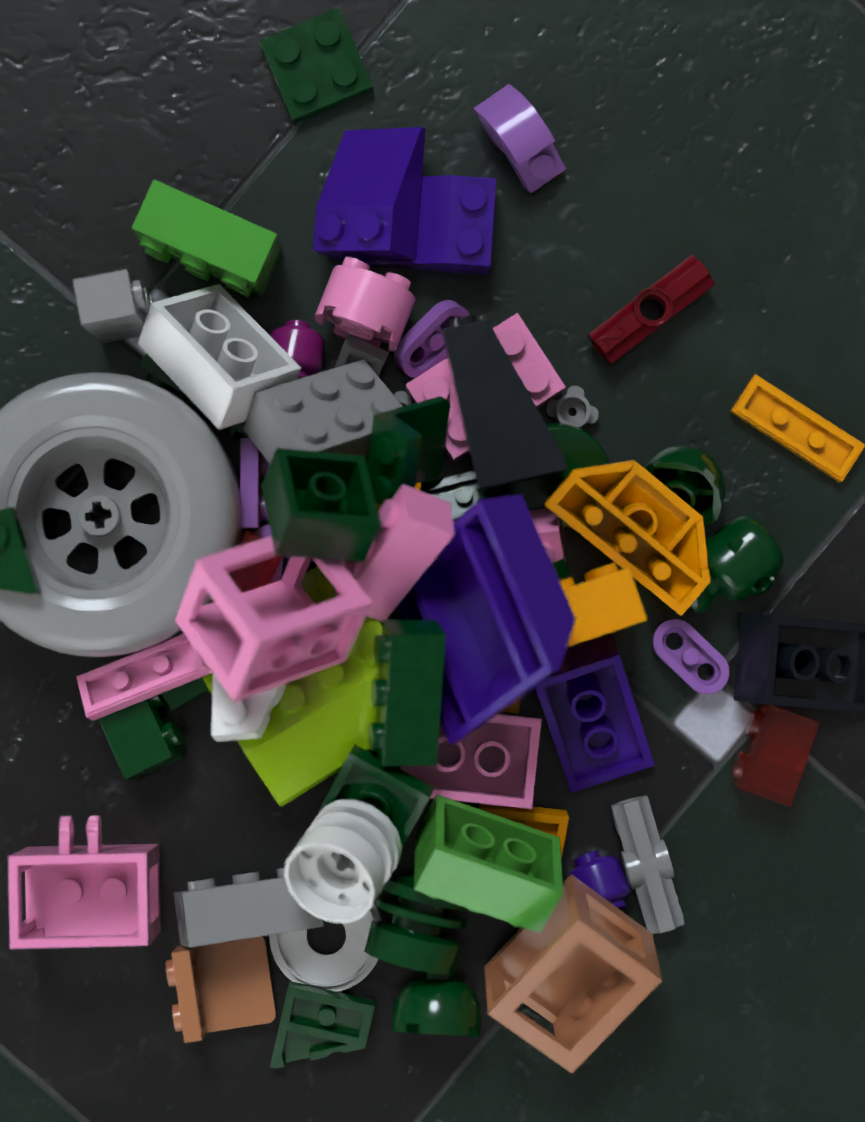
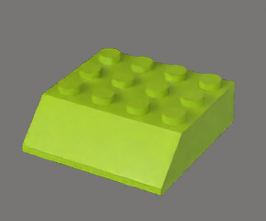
[202,566,382,807]

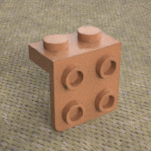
[166,936,276,1043]

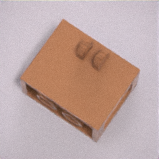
[484,874,662,1073]

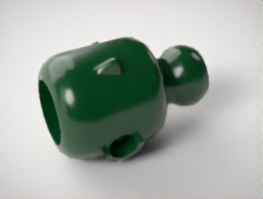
[689,515,784,613]

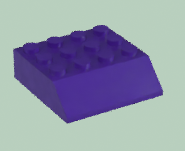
[394,494,576,745]

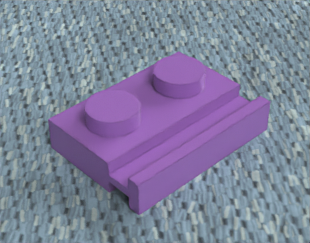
[240,438,270,531]

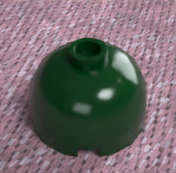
[644,445,726,526]
[392,972,481,1037]

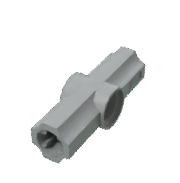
[610,795,685,934]

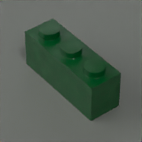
[368,620,446,766]

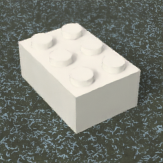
[138,284,301,430]

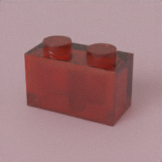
[731,704,820,807]

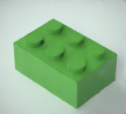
[132,179,283,299]
[414,794,563,933]

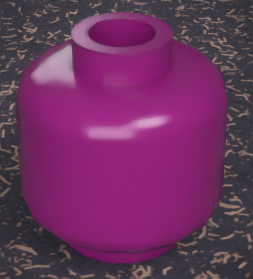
[270,320,325,379]

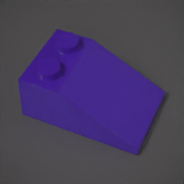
[312,127,426,261]
[363,175,496,275]
[535,632,655,793]

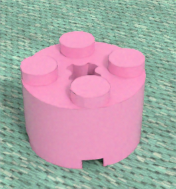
[314,257,416,351]

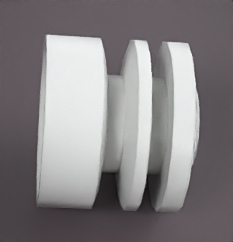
[284,800,402,923]

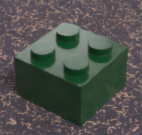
[262,448,381,562]

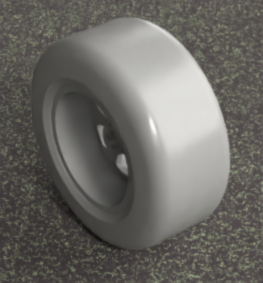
[0,372,244,657]

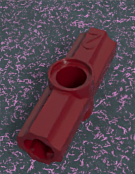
[587,254,715,365]

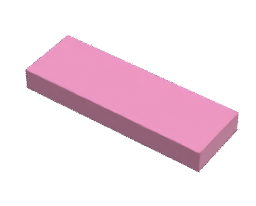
[76,633,213,721]

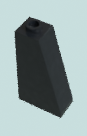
[443,315,568,492]

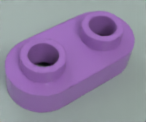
[394,300,470,378]
[652,619,729,694]

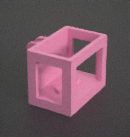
[175,536,373,702]
[8,816,161,949]

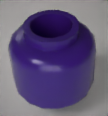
[566,850,631,910]

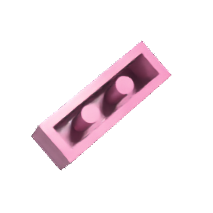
[335,484,455,622]

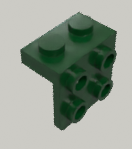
[368,397,450,506]

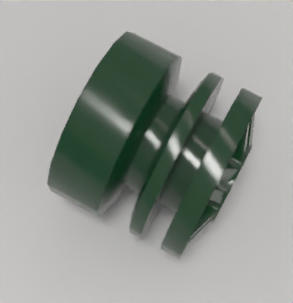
[364,875,468,975]

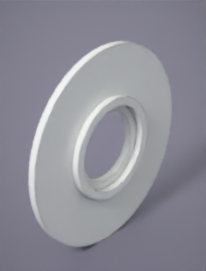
[269,903,382,992]

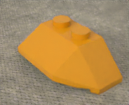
[544,460,710,616]

